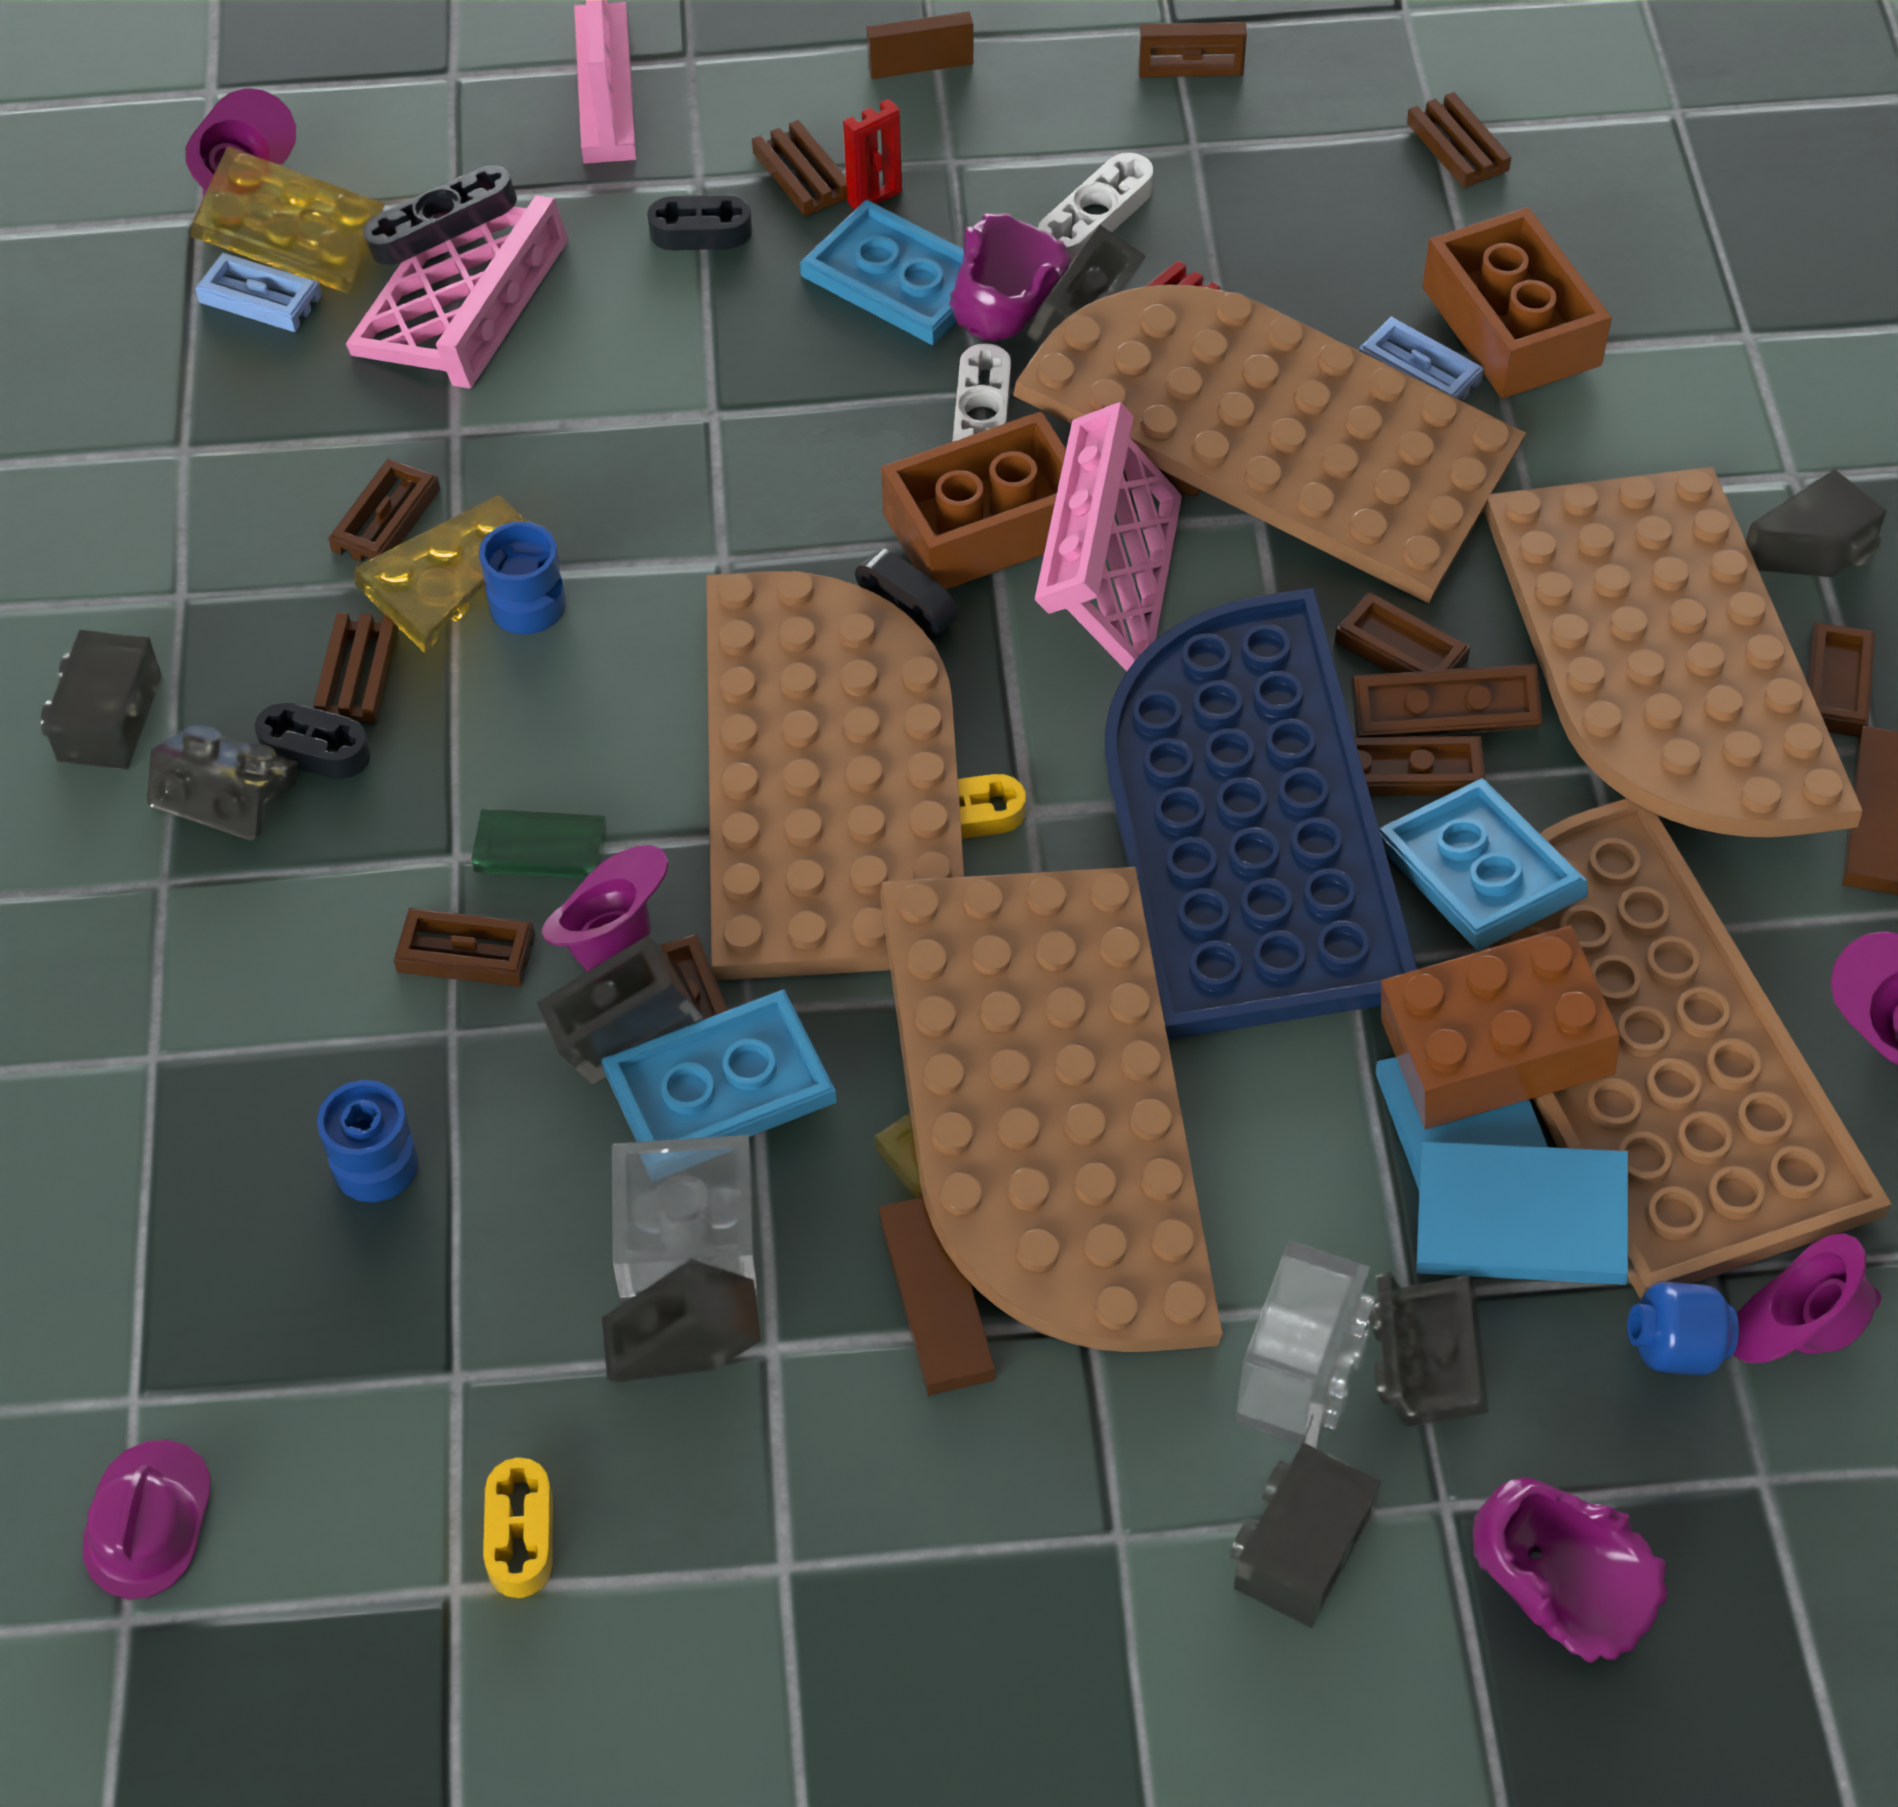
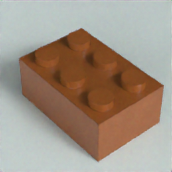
[1422,207,1612,399]
[881,411,1066,589]
[1381,925,1620,1130]

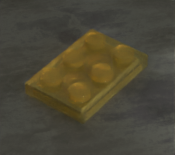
[190,146,385,294]

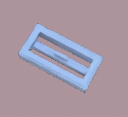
[195,253,322,332]
[1358,317,1484,401]

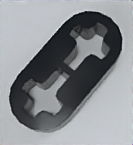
[647,194,752,250]
[855,548,958,639]
[255,702,371,779]

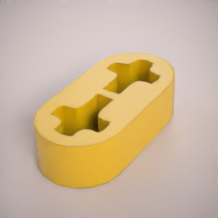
[958,774,1026,839]
[483,1457,553,1598]

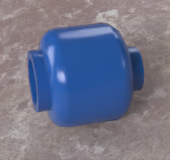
[1627,1281,1739,1376]

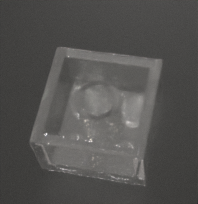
[612,1135,758,1304]
[1235,1240,1376,1451]

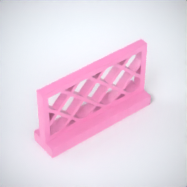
[574,0,637,164]
[346,195,569,389]
[1034,402,1182,671]

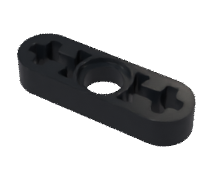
[363,165,517,265]

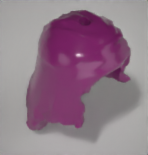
[948,213,1071,343]
[1472,1477,1668,1663]

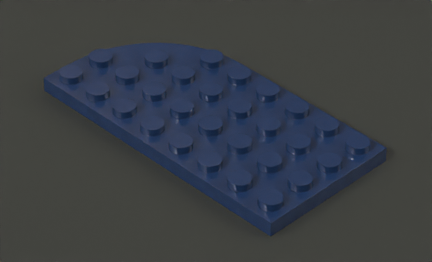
[1105,588,1417,1040]

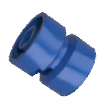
[479,522,566,634]
[317,1080,419,1203]

